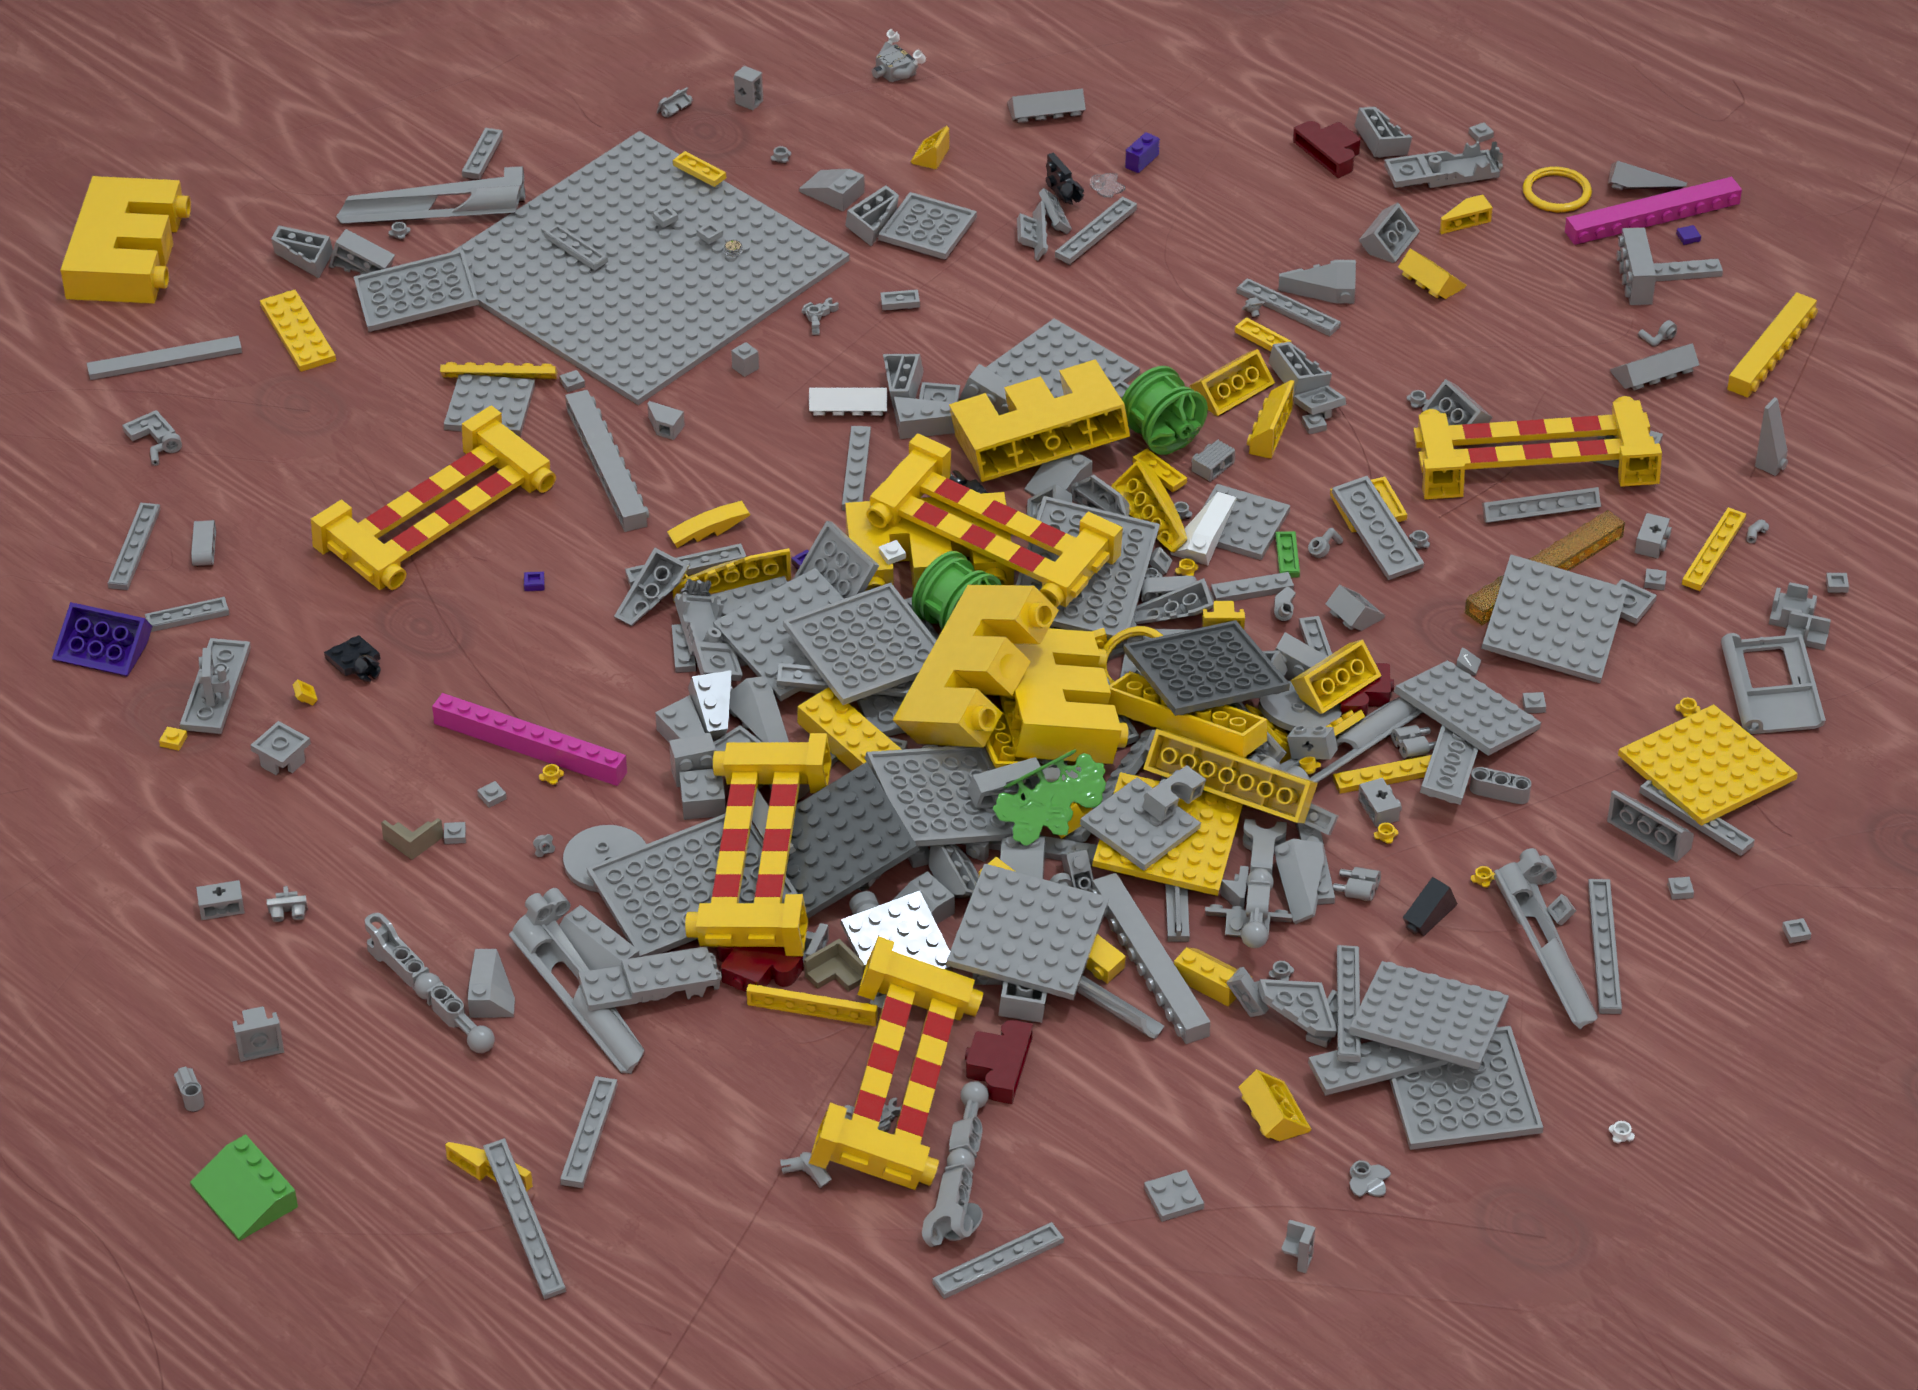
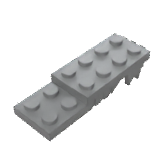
[1384,141,1503,188]
[674,579,742,681]
[578,946,722,1011]

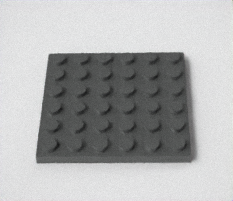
[1123,620,1290,716]
[786,762,920,918]

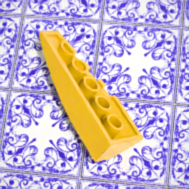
[1111,460,1188,553]
[672,548,791,603]

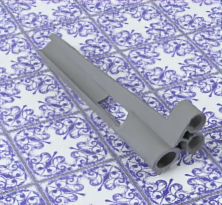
[336,166,525,223]
[1246,697,1423,783]
[1494,848,1598,1029]
[509,888,645,1074]
[956,929,1164,1039]

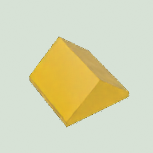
[910,126,949,170]

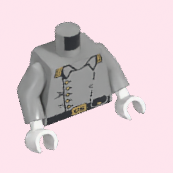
[872,29,926,82]

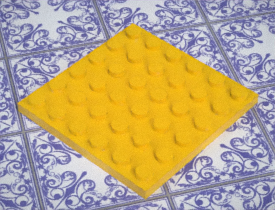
[1618,704,1798,826]
[1092,772,1243,896]

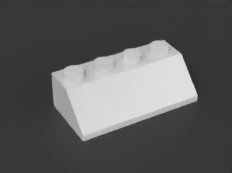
[809,388,887,416]

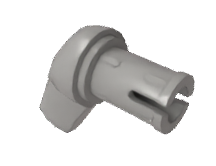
[1274,587,1296,621]
[780,1152,832,1188]

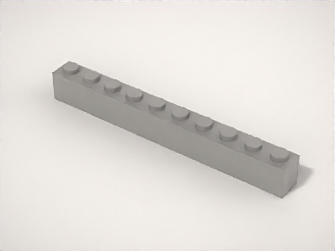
[565,390,649,532]
[1090,873,1211,1044]

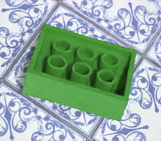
[190,1134,298,1241]

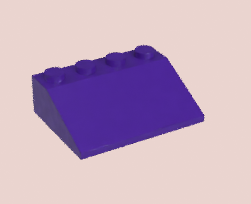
[52,602,153,676]

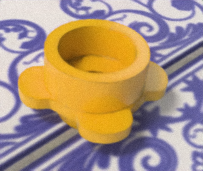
[1175,558,1198,576]
[1675,697,1700,717]
[1298,756,1321,775]
[539,764,564,785]
[1373,823,1398,844]
[1471,866,1495,888]

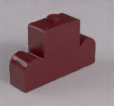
[1293,121,1361,178]
[1340,647,1394,719]
[717,947,804,992]
[965,1020,1033,1104]

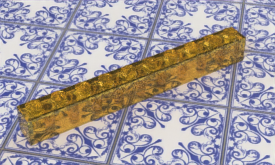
[1465,510,1625,626]

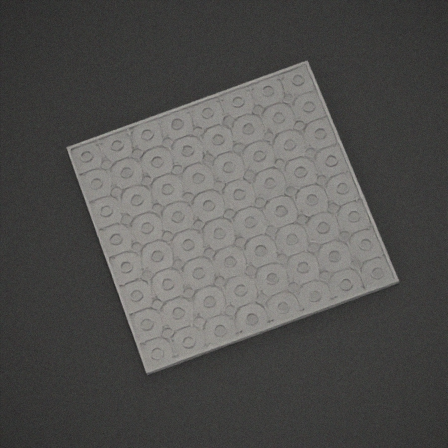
[450,131,850,405]

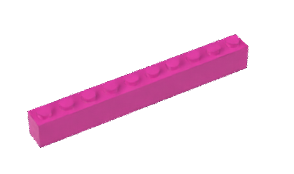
[1565,177,1742,245]
[432,693,627,786]

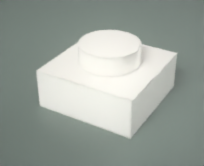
[879,540,906,565]

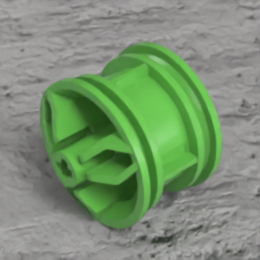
[1122,366,1208,455]
[912,551,1002,630]

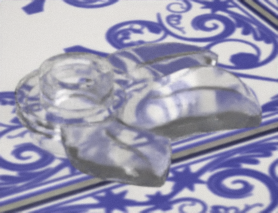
[1089,173,1125,198]

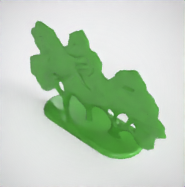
[993,749,1106,846]

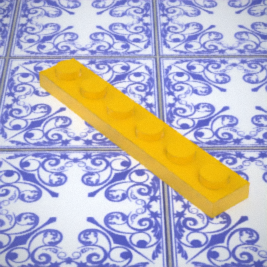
[440,362,557,379]
[1682,507,1746,591]
[1333,755,1432,794]
[747,984,878,1026]

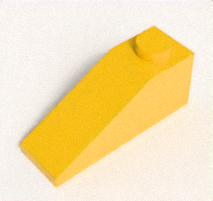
[1440,194,1493,234]

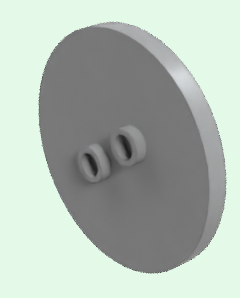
[1259,681,1341,731]
[563,825,646,892]

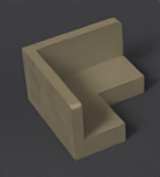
[381,818,443,860]
[804,939,866,992]

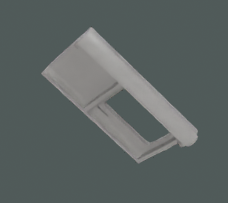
[1721,633,1826,734]

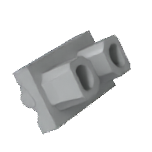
[267,886,308,922]

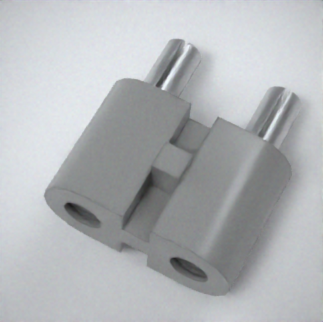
[1391,725,1436,758]
[1333,867,1381,901]

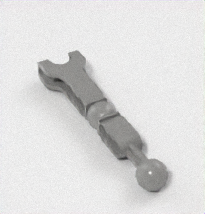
[1241,819,1287,949]
[365,913,495,1053]
[922,1081,989,1247]

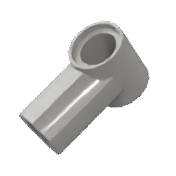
[174,1066,205,1111]

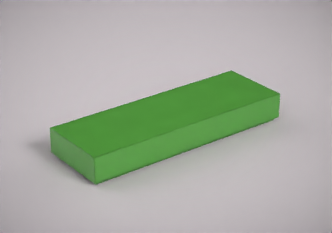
[1275,531,1300,578]

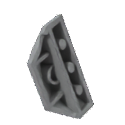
[1071,475,1129,516]
[929,844,978,898]

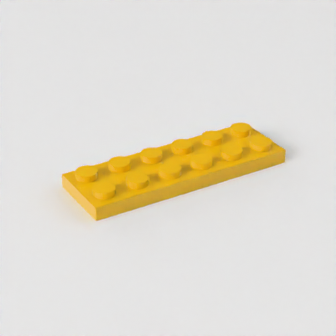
[260,290,336,372]

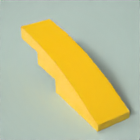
[667,501,750,548]
[445,1142,533,1192]

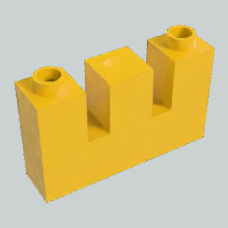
[60,176,191,304]
[949,359,1130,482]
[845,492,1014,592]
[893,585,1059,748]
[999,628,1128,764]

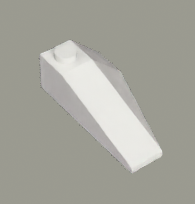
[1171,492,1236,566]

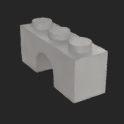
[1142,766,1206,822]

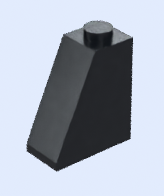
[1403,877,1458,936]

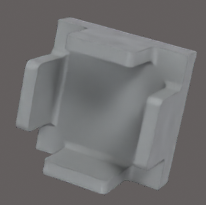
[1769,582,1817,628]
[250,721,311,775]
[232,1006,284,1062]

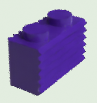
[1125,132,1160,173]

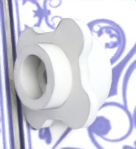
[1609,1121,1635,1143]

